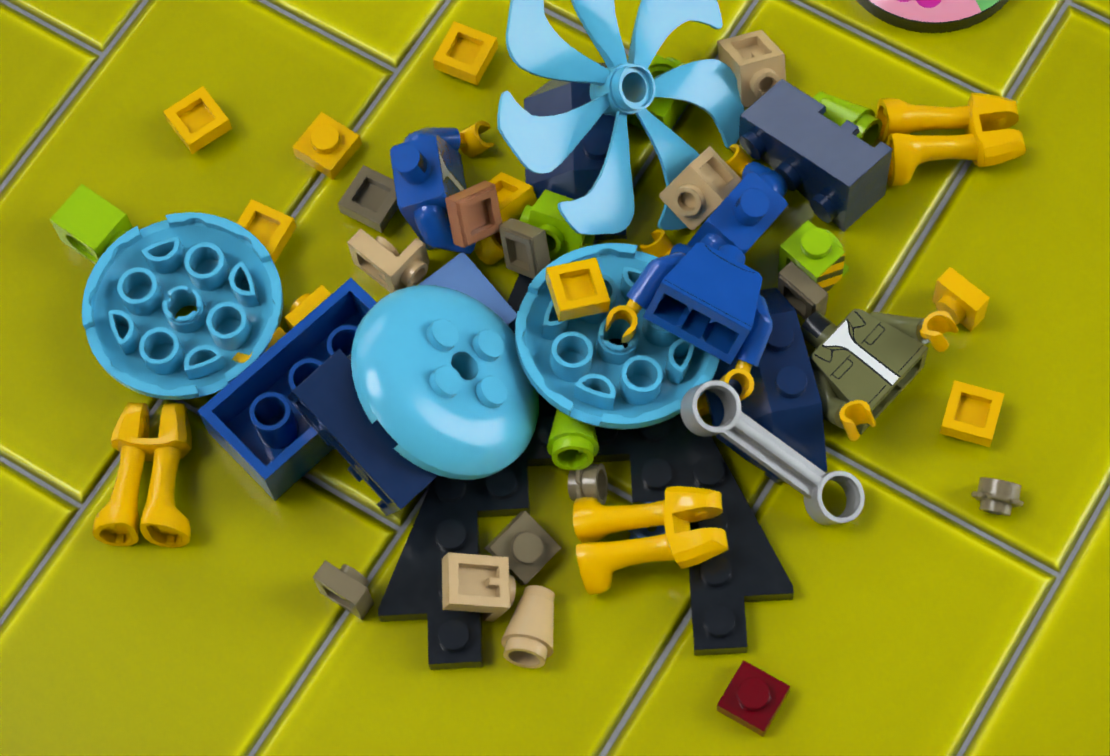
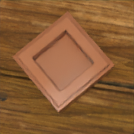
[445,181,502,248]

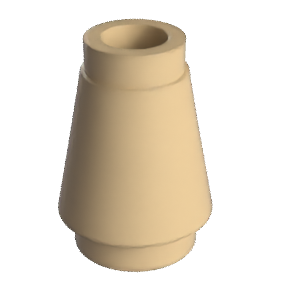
[501,585,555,668]

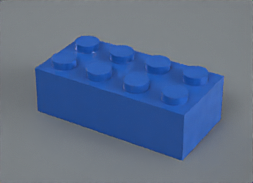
[197,278,377,501]

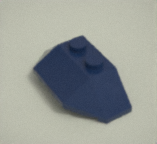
[524,63,627,240]
[704,287,827,483]

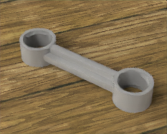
[680,380,865,526]

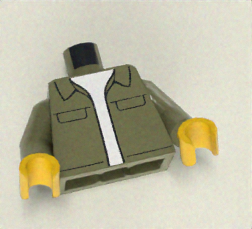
[801,309,959,441]

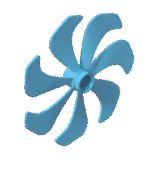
[497,0,745,235]

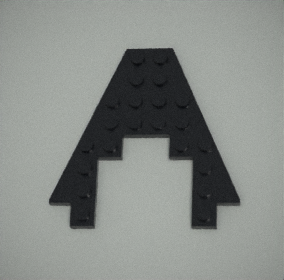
[378,274,793,670]

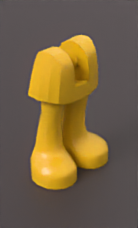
[876,93,1026,187]
[93,402,192,548]
[573,486,729,595]

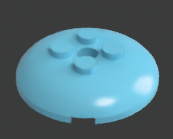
[82,212,283,400]
[515,243,720,430]
[351,285,539,480]

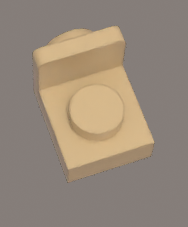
[717,30,786,107]
[659,146,742,230]
[347,229,430,293]
[442,552,516,622]

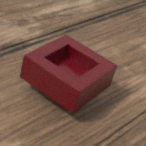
[717,660,790,737]

